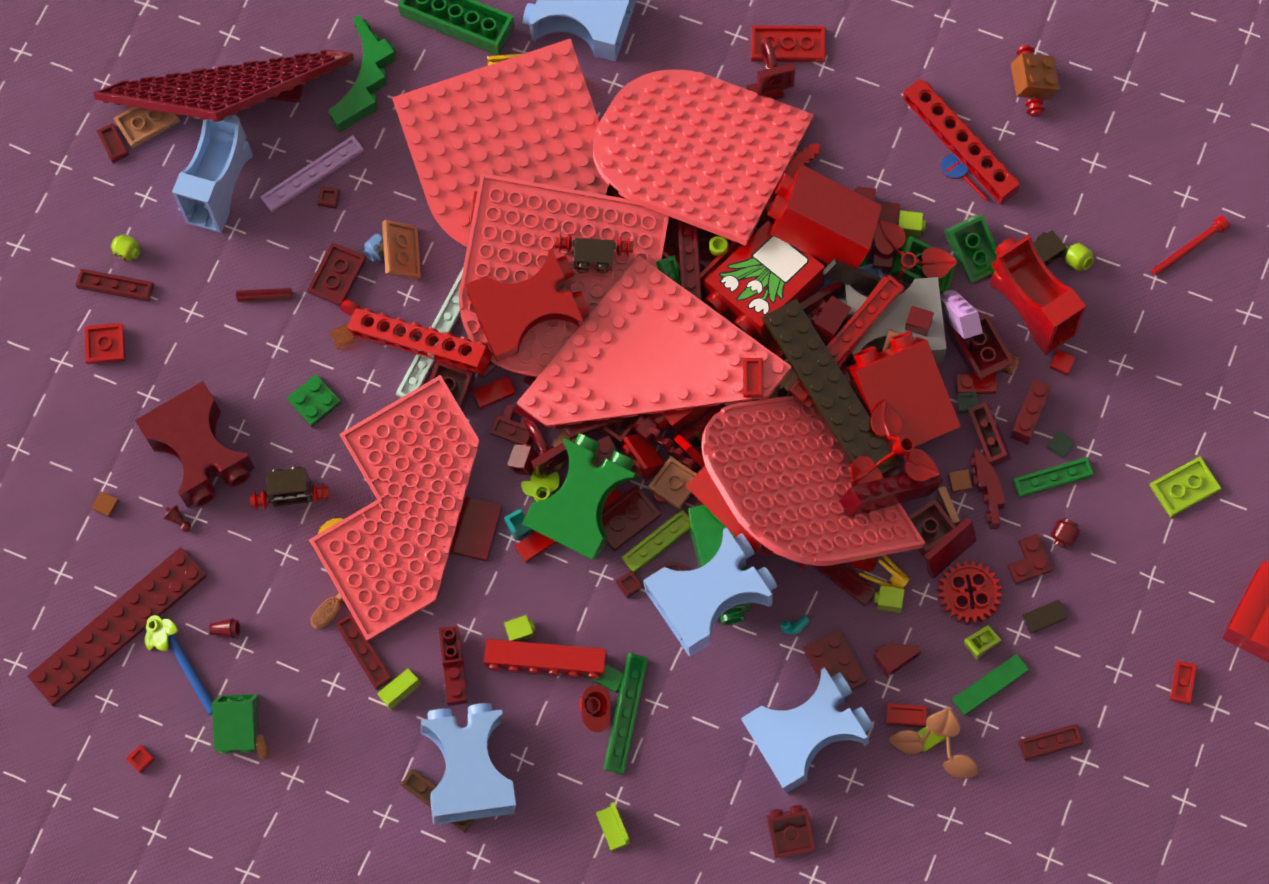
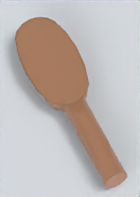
[310,593,343,629]

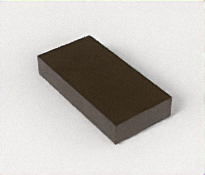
[1022,600,1068,634]

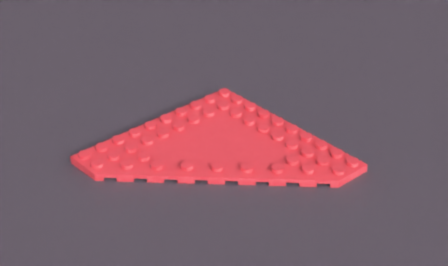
[516,256,792,428]

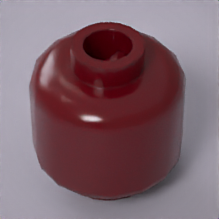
[1050,518,1080,548]

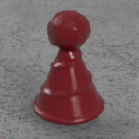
[164,505,191,532]

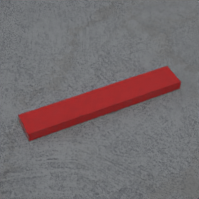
[514,488,622,563]

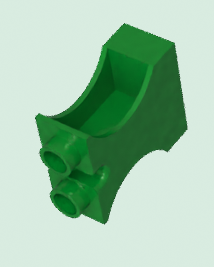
[522,433,640,560]

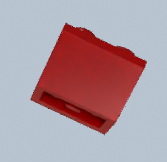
[622,434,665,482]

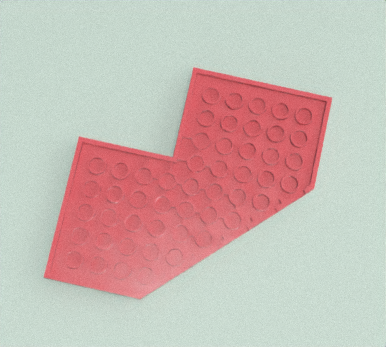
[309,375,480,640]

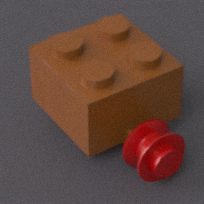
[1011,45,1060,117]

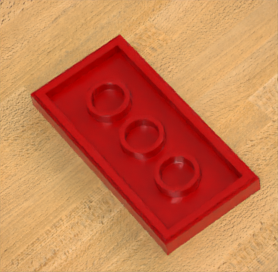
[751,26,825,62]

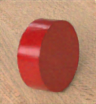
[340,300,360,316]

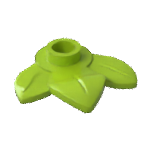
[521,471,560,502]
[144,615,178,651]

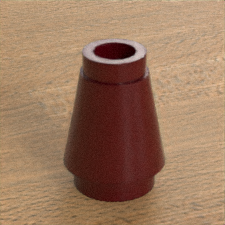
[209,618,240,638]

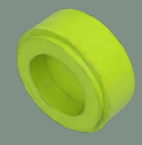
[709,236,728,256]

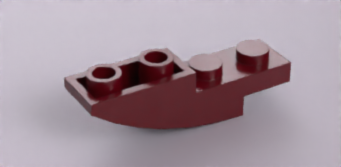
[970,449,1005,529]
[439,625,468,706]

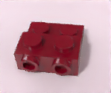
[766,805,815,858]

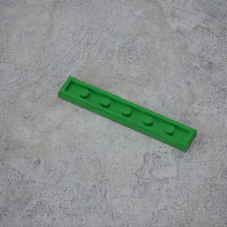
[603,653,648,775]

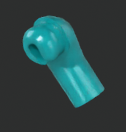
[781,615,811,634]

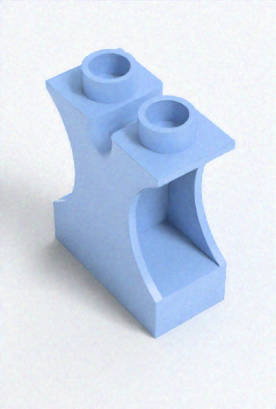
[523,0,636,62]
[172,115,253,233]
[644,528,777,657]
[741,668,874,794]
[421,703,516,825]

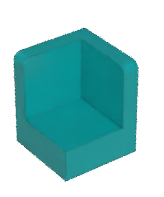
[504,508,532,541]

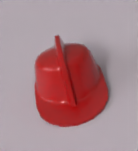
[579,685,611,733]

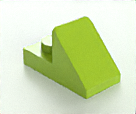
[964,625,1001,660]

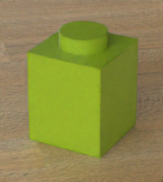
[898,210,926,238]
[874,585,905,613]
[504,615,536,642]

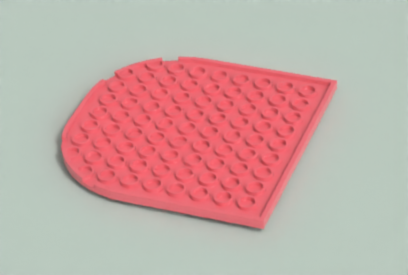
[392,39,609,248]
[593,70,814,246]
[459,173,669,378]
[701,396,925,566]

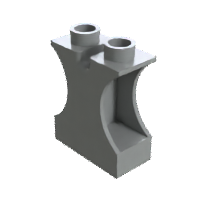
[838,277,946,365]

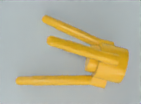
[858,555,910,589]

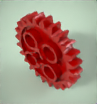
[937,560,1003,625]

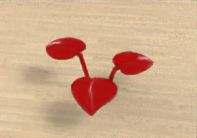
[874,220,957,295]
[851,401,940,485]

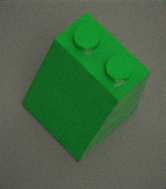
[212,694,259,754]

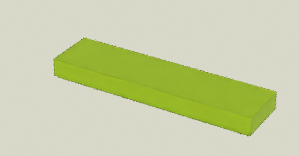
[621,509,689,573]

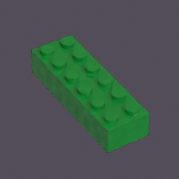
[398,0,515,56]

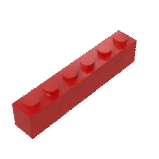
[484,639,607,679]

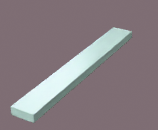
[396,266,464,398]

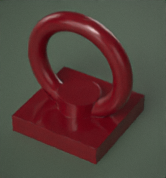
[756,38,795,95]
[525,419,569,478]

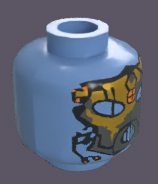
[364,234,384,262]

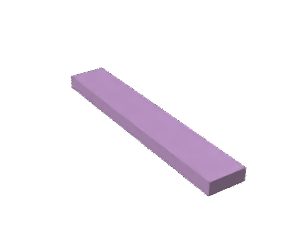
[260,135,364,213]

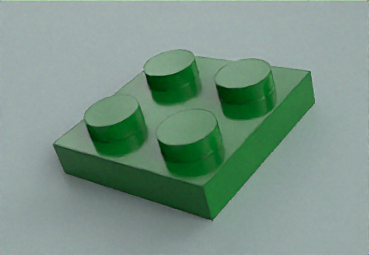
[286,374,341,427]

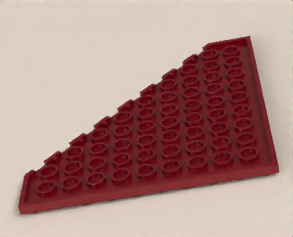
[94,49,354,122]

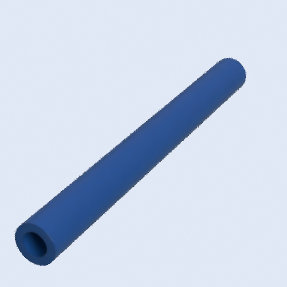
[168,635,213,715]

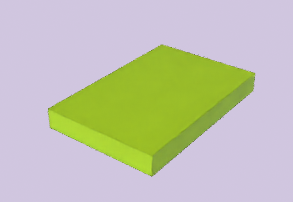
[1149,456,1222,518]

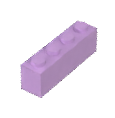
[940,290,983,339]

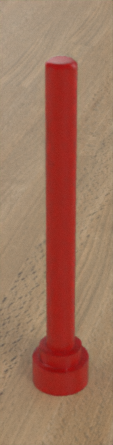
[1151,215,1230,276]

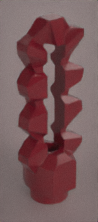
[632,414,699,471]

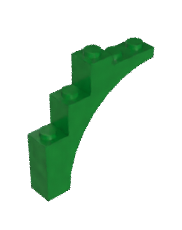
[328,15,396,132]

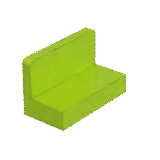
[377,668,421,710]
[596,802,630,852]

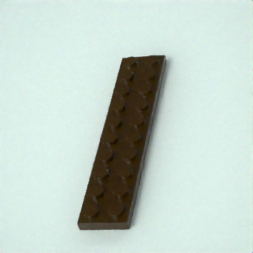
[762,299,899,474]

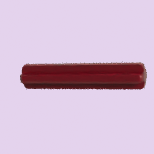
[236,288,293,302]

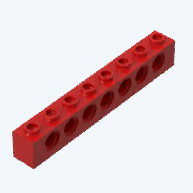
[903,78,1020,205]
[347,308,493,374]

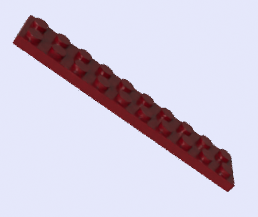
[27,547,207,706]

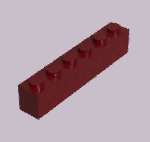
[839,473,943,517]

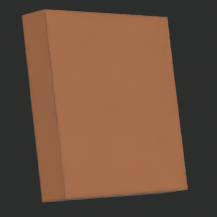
[648,456,697,510]

